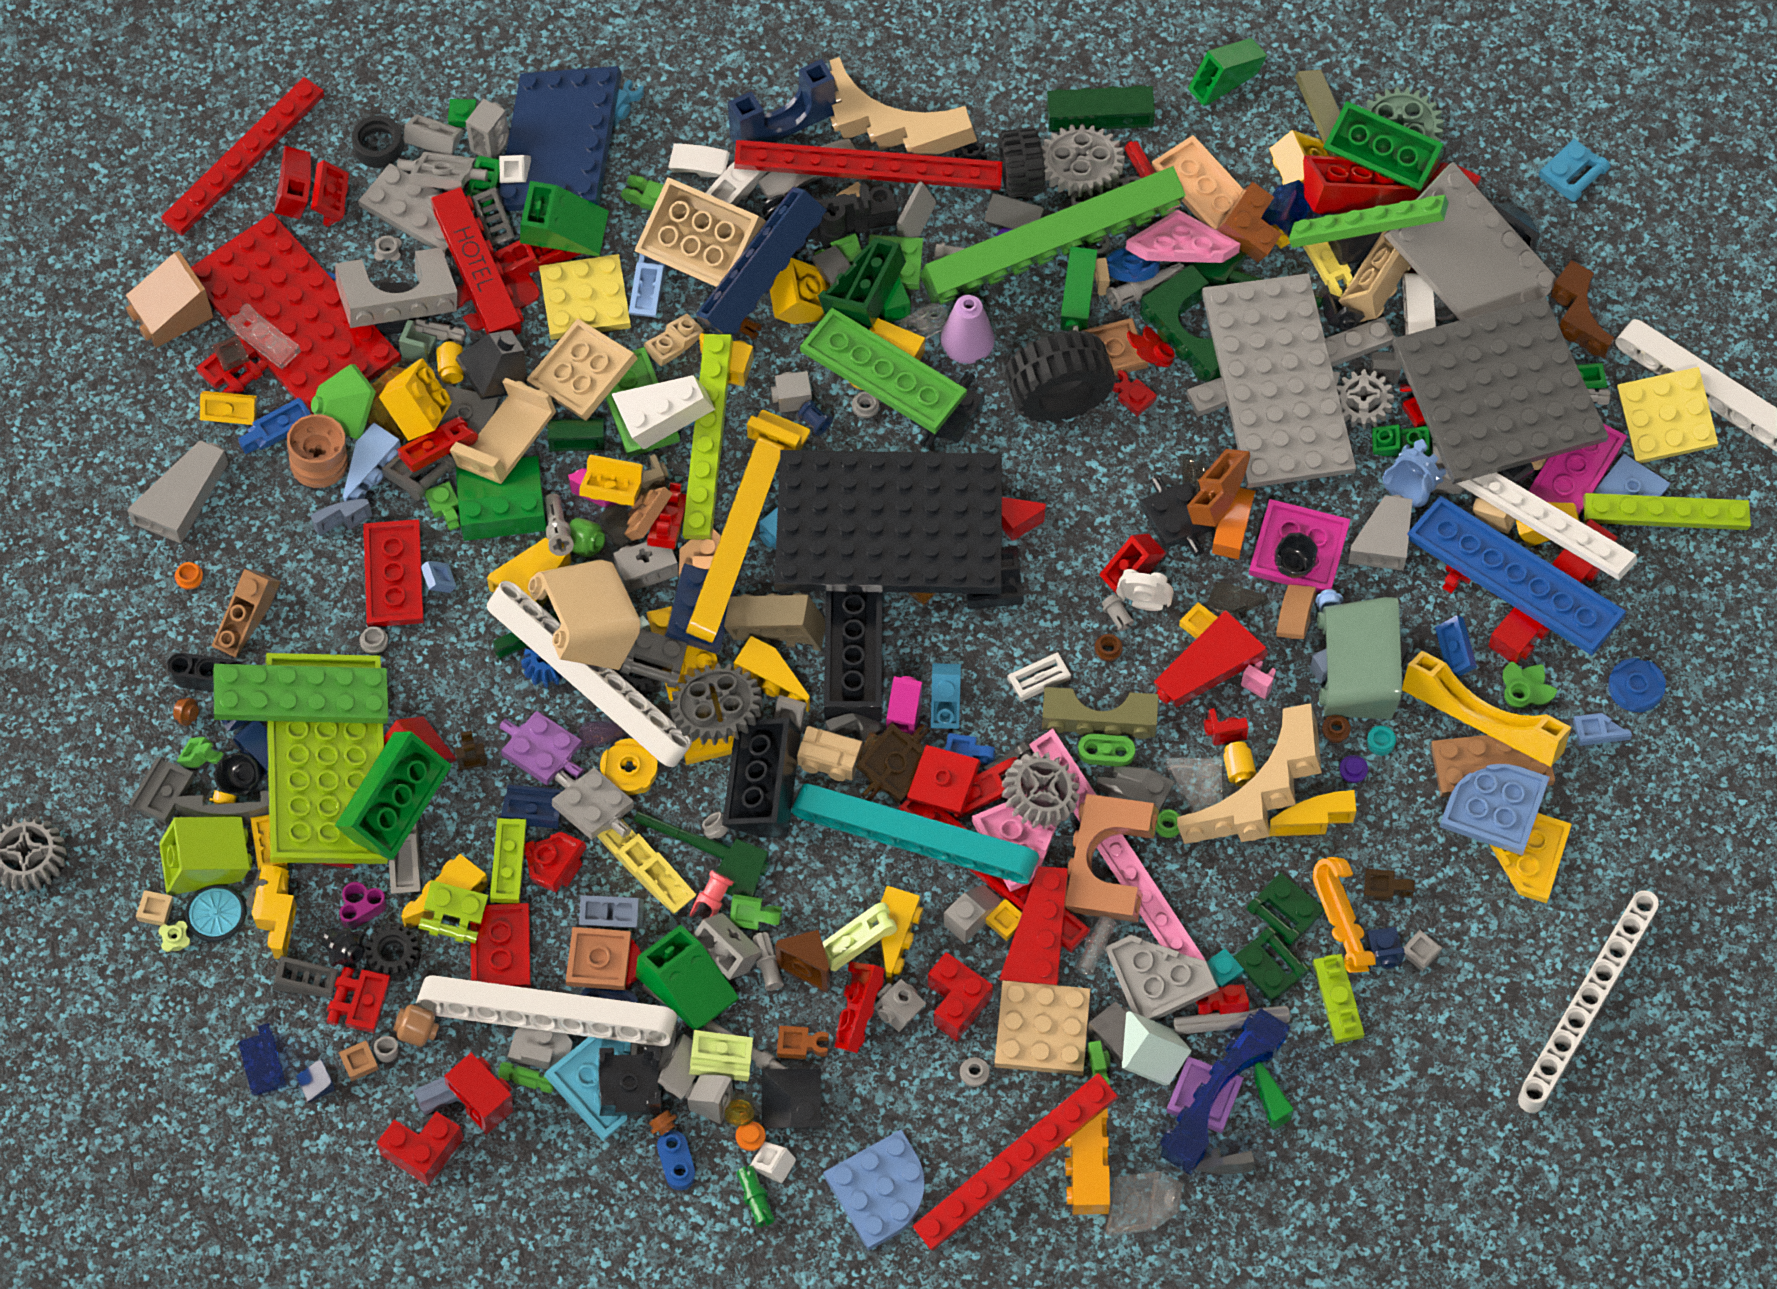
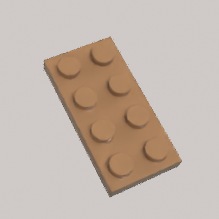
[1431,735,1555,797]

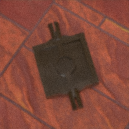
[855,723,930,803]

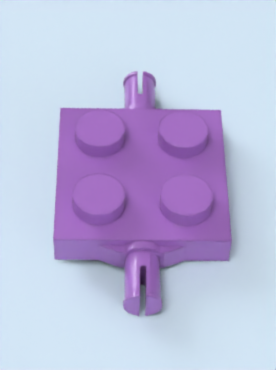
[499,711,584,785]

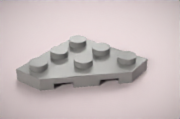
[1105,935,1219,1021]

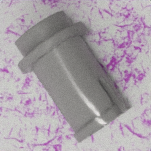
[934,242,965,260]
[1102,594,1135,632]

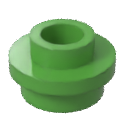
[1155,809,1180,838]

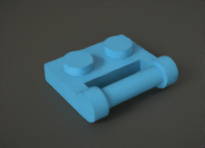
[1539,139,1611,202]

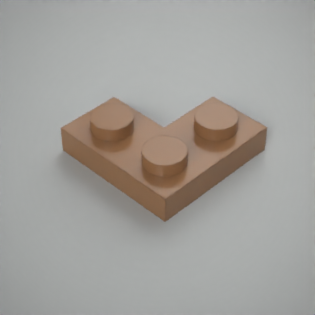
[624,487,673,541]

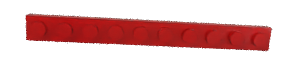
[734,140,1002,190]

